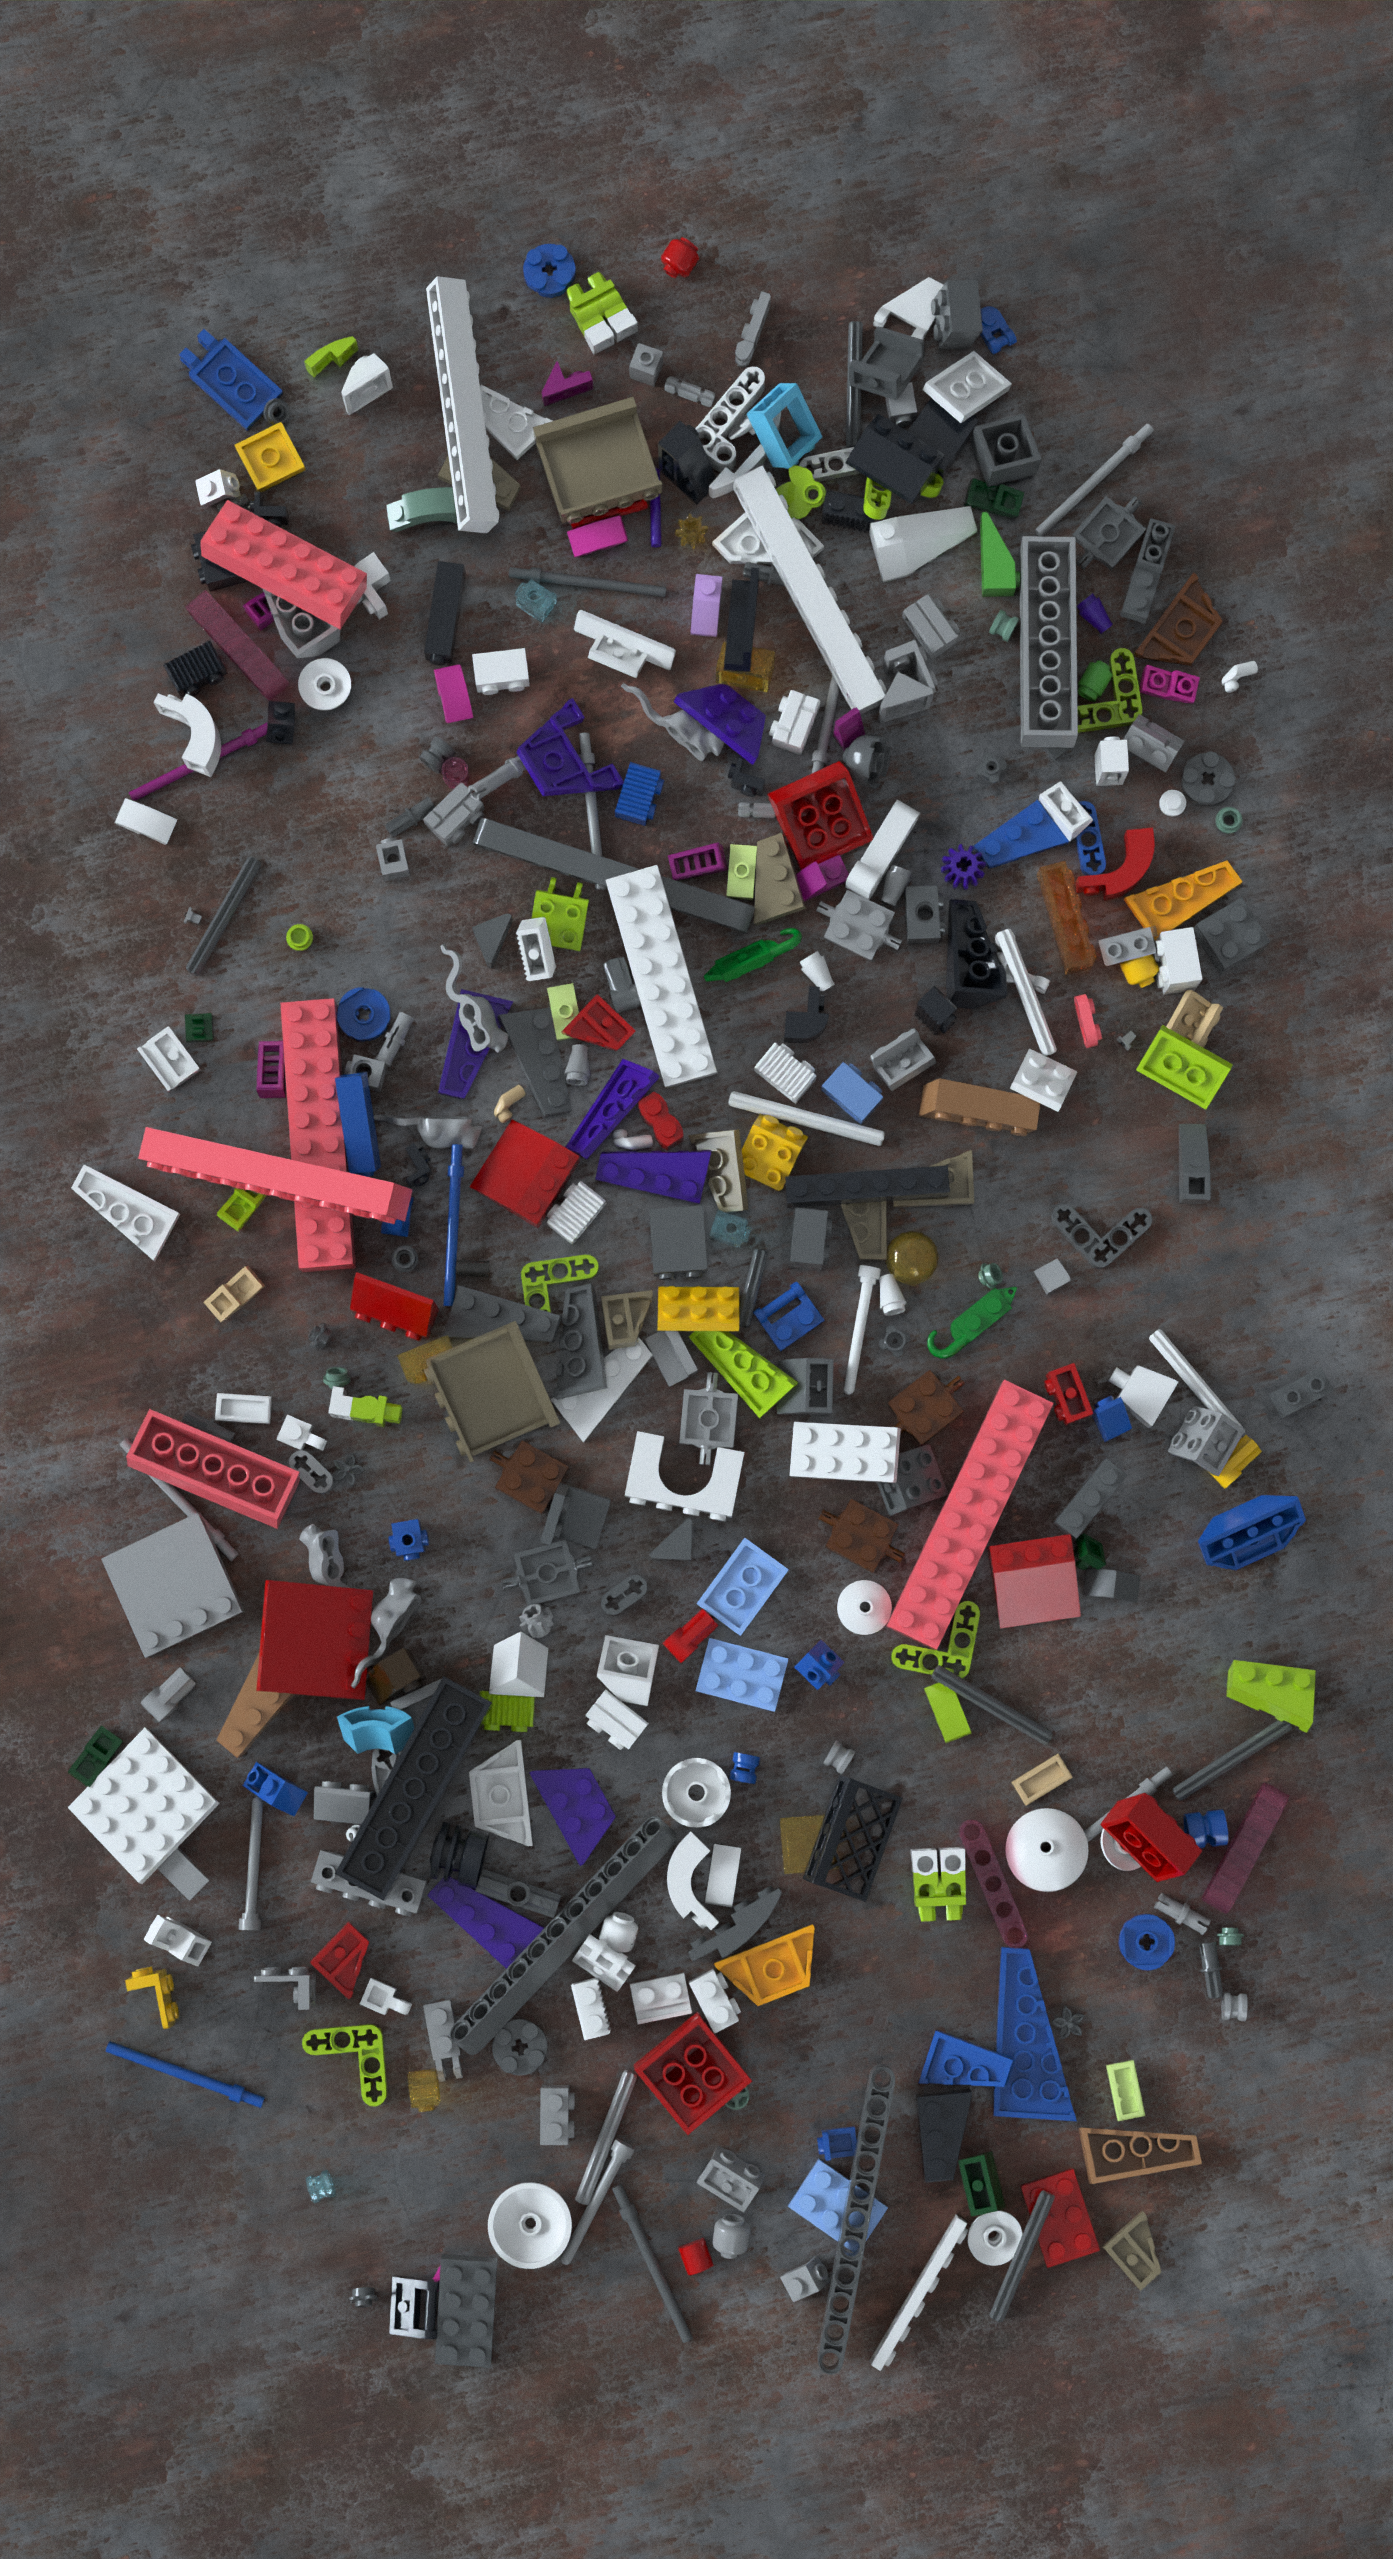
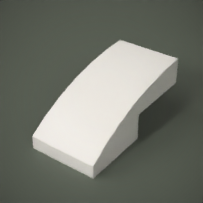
[115,798,177,845]
[705,1844,741,1907]

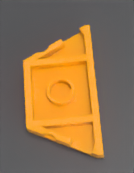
[714,1924,815,2006]

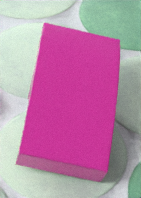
[567,516,628,558]
[434,664,473,723]
[1139,665,1200,704]

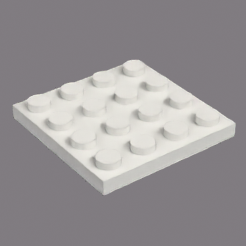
[68,1728,220,1884]

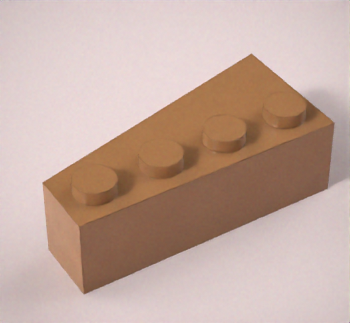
[919,1078,1040,1136]
[216,1654,294,1758]
[1078,2127,1202,2184]

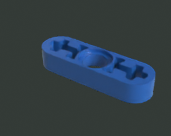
[1075,801,1106,876]

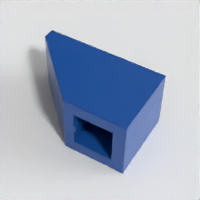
[1091,1395,1132,1442]
[242,1762,308,1816]

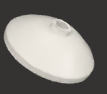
[1006,1808,1089,1892]
[488,2182,572,2269]

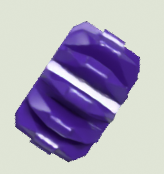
[940,844,986,890]

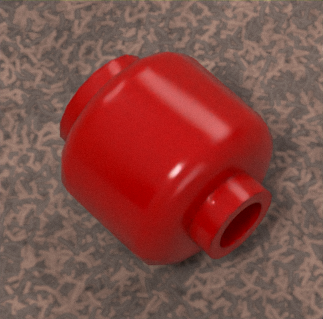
[661,237,699,279]

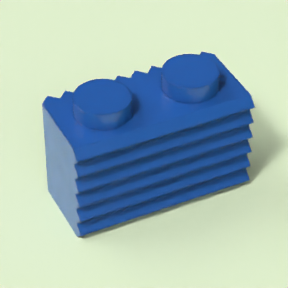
[615,762,665,826]

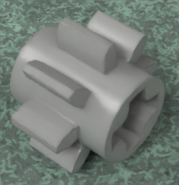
[519,1604,554,1638]

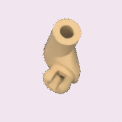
[494,1085,526,1123]

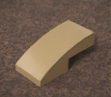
[203,1266,265,1322]

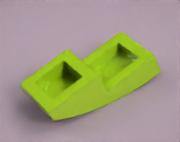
[304,336,359,378]
[217,1188,267,1232]
[924,1683,971,1743]

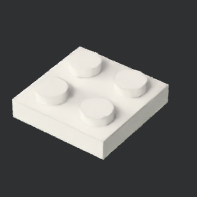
[1010,1049,1077,1112]

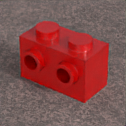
[1044,1363,1093,1426]

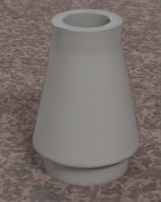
[881,865,912,906]
[564,1044,591,1086]

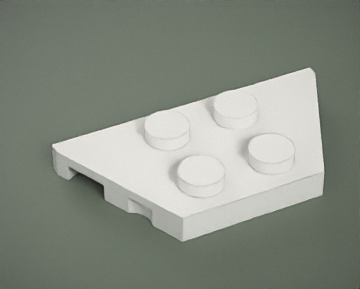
[469,1740,533,1846]

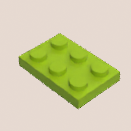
[1136,1025,1233,1109]

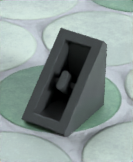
[472,913,513,969]
[649,1518,693,1561]
[1083,1568,1140,1603]

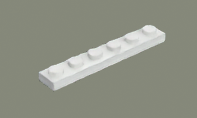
[870,2214,968,2371]

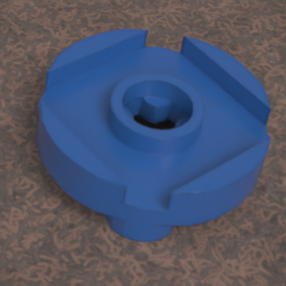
[523,244,576,298]
[337,987,391,1042]
[1118,1914,1175,1970]

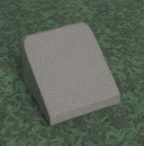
[1034,1259,1072,1295]

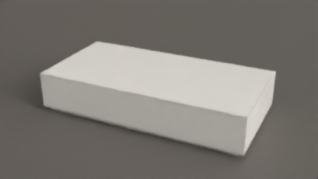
[215,1393,272,1424]

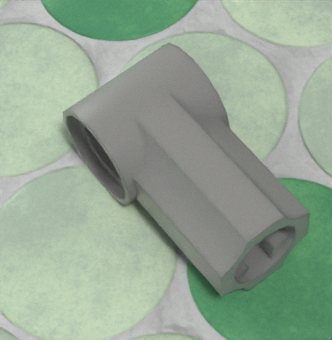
[141,1667,197,1723]

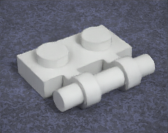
[572,1934,636,1992]

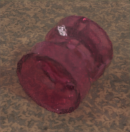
[442,757,470,789]

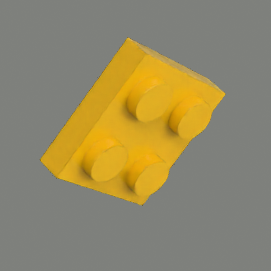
[235,422,306,492]

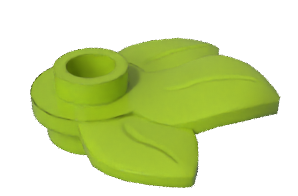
[776,465,826,519]

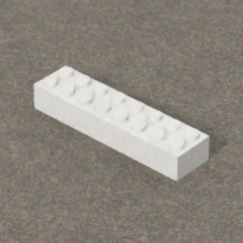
[606,865,718,1088]

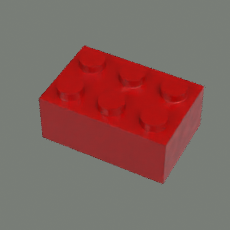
[1100,1793,1202,1882]

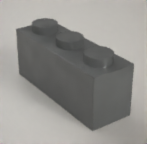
[1052,1458,1127,1540]

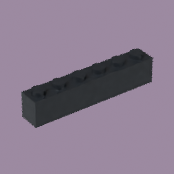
[785,1165,950,1208]

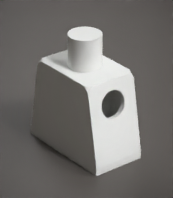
[1108,1365,1178,1428]

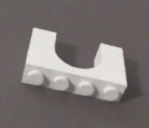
[625,1431,744,1522]

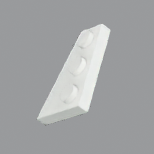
[480,385,552,460]

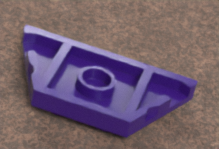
[674,683,766,765]
[529,1768,616,1866]

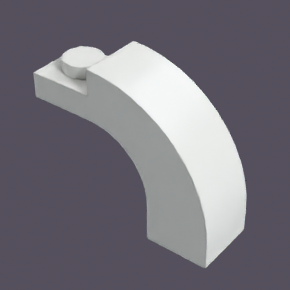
[153,694,221,777]
[667,1831,719,1930]

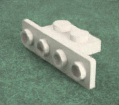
[574,610,676,678]

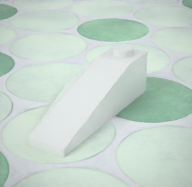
[869,506,977,583]

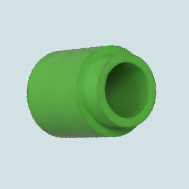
[1077,660,1113,702]

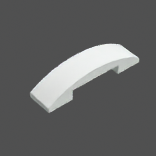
[709,412,781,498]

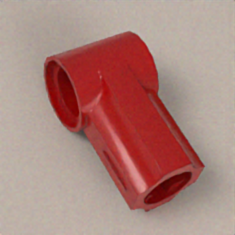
[662,1609,718,1663]

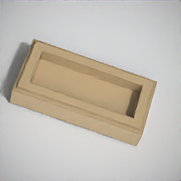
[1011,1754,1073,1806]

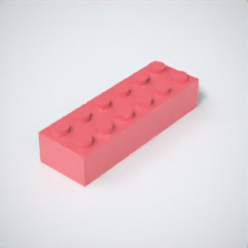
[200,500,367,630]
[126,1409,300,1529]

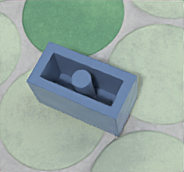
[821,1062,883,1125]

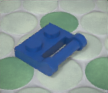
[753,1281,825,1352]

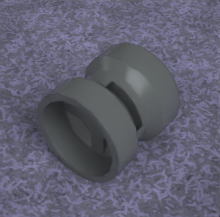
[419,736,456,774]

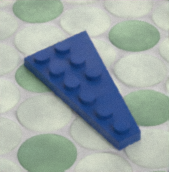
[993,1947,1077,2121]

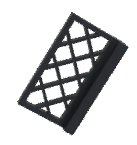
[802,1775,903,1902]

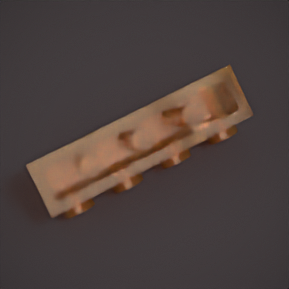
[1037,861,1097,975]

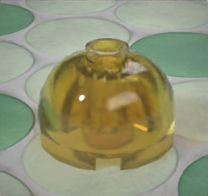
[885,1231,939,1285]

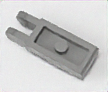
[735,291,771,368]
[423,1999,463,2082]

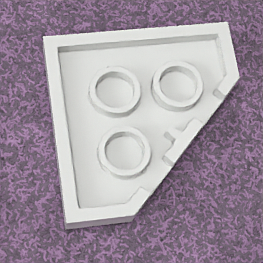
[712,509,824,565]

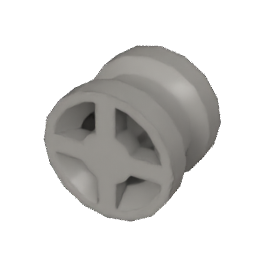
[823,1740,856,1775]
[1221,1992,1248,2022]

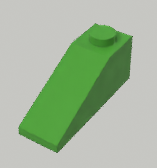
[980,512,1020,597]

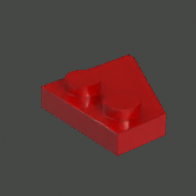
[561,994,636,1051]
[310,1922,369,2000]

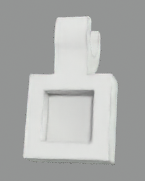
[276,1415,327,1451]
[360,1978,412,2015]

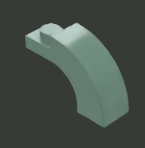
[386,487,458,532]

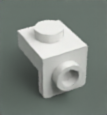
[196,469,241,507]

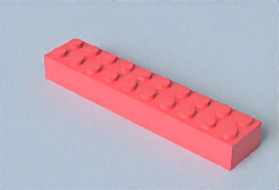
[280,998,356,1272]
[138,1127,413,1224]
[886,1380,1054,1650]

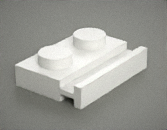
[137,1026,201,1093]
[630,1973,692,2024]

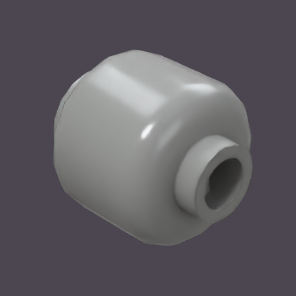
[712,2214,750,2259]

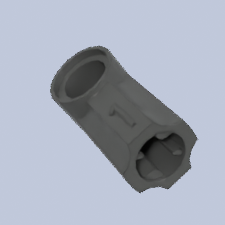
[603,957,642,1013]

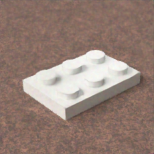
[923,351,1012,423]

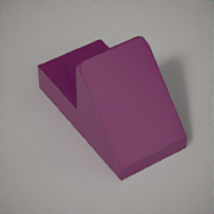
[542,361,593,407]
[796,855,849,901]

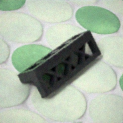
[724,567,759,672]

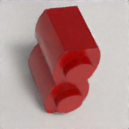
[638,1092,684,1151]

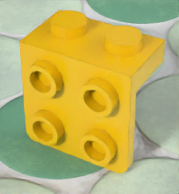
[742,1113,808,1191]
[125,1966,179,2029]

